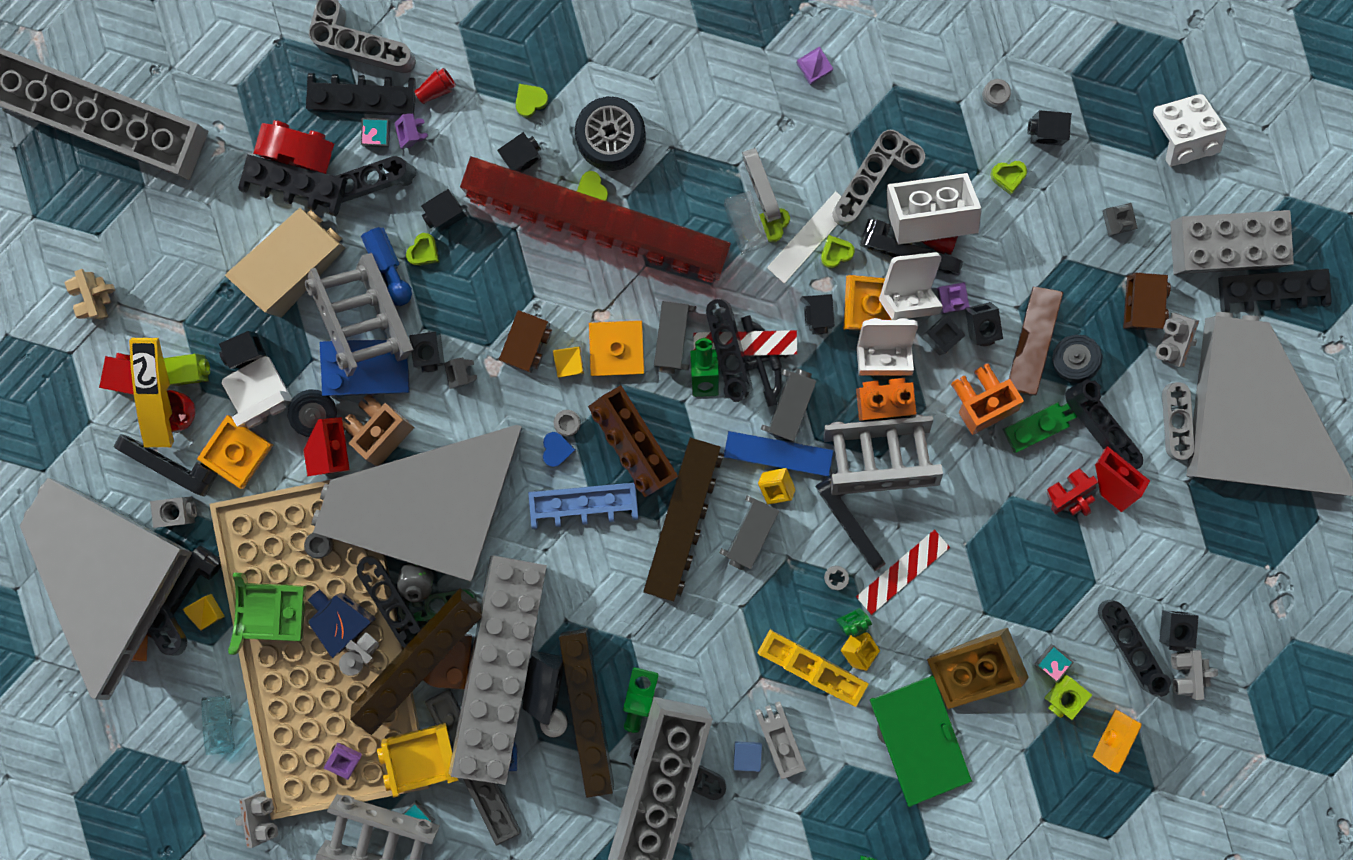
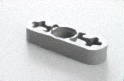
[742,148,781,222]
[1162,382,1194,460]

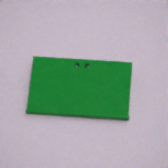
[870,675,972,807]

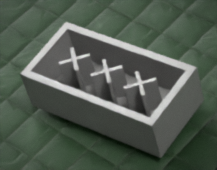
[1170,210,1294,275]

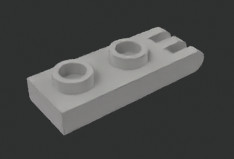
[755,701,806,780]

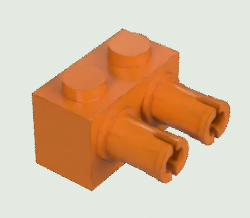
[951,364,1024,435]
[856,378,916,421]

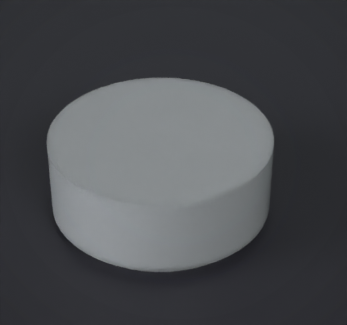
[982,79,1011,108]
[554,410,581,436]

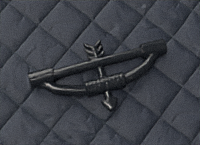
[740,315,789,407]

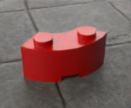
[253,120,335,174]

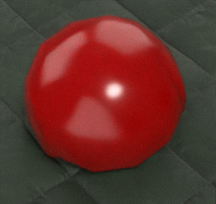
[167,390,195,433]

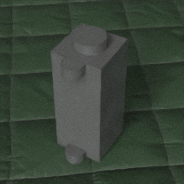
[654,301,697,374]
[761,369,816,441]
[719,495,779,570]

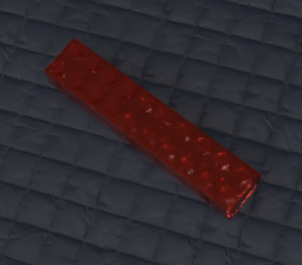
[460,156,731,283]

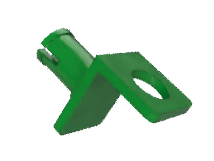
[690,338,719,397]
[623,667,659,733]

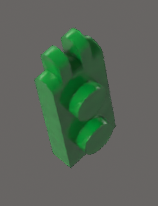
[1002,402,1077,453]
[836,608,872,637]

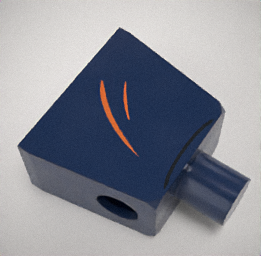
[308,589,376,658]

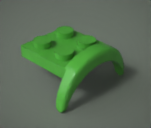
[228,572,306,655]

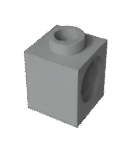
[150,496,197,528]

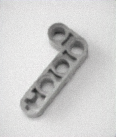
[309,0,416,73]
[832,130,925,226]

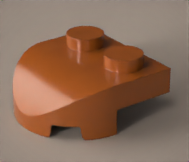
[423,634,472,689]

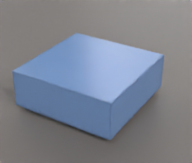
[733,741,762,772]

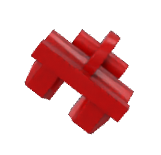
[1046,468,1098,516]

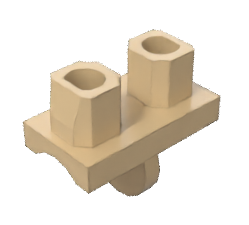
[64,269,116,320]

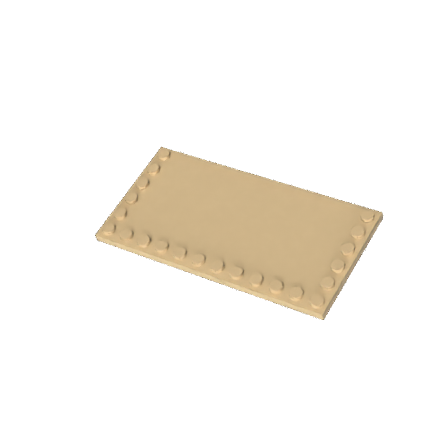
[209,479,431,820]

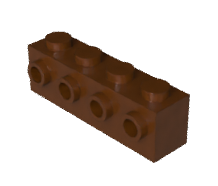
[588,385,678,497]

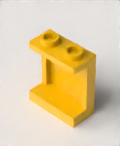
[377,723,458,798]

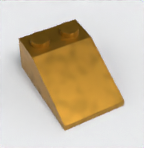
[927,627,1029,709]

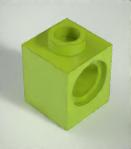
[164,354,210,386]
[1044,674,1092,720]

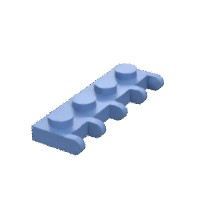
[528,483,639,529]

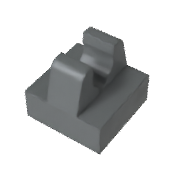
[1102,203,1138,236]
[444,357,477,389]

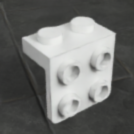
[1153,94,1227,167]
[879,252,943,320]
[857,318,918,375]
[222,356,292,429]

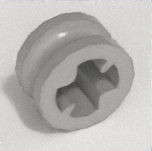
[824,565,849,590]

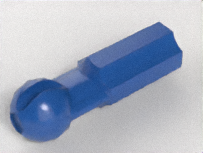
[361,227,412,306]

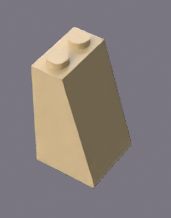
[225,208,345,318]

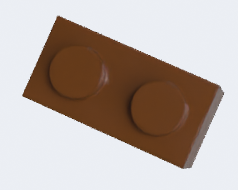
[1123,273,1171,331]
[499,310,552,373]

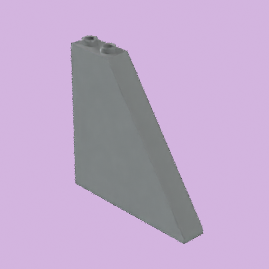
[1186,312,1353,496]
[311,425,522,581]
[20,478,192,700]

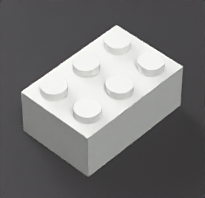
[887,173,981,245]

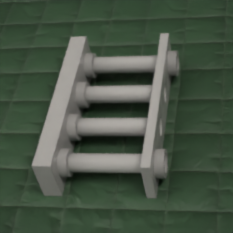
[305,253,413,377]
[823,415,943,495]
[315,794,440,860]

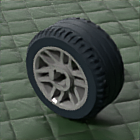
[575,96,646,171]

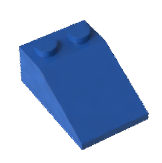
[320,340,410,397]

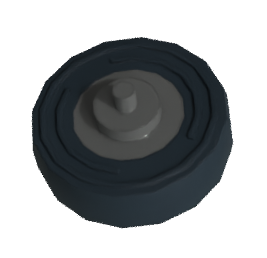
[1052,334,1103,383]
[287,389,337,437]

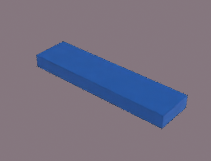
[724,431,834,476]

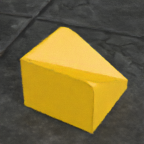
[553,347,584,378]
[758,468,795,505]
[183,594,225,630]
[840,632,880,671]

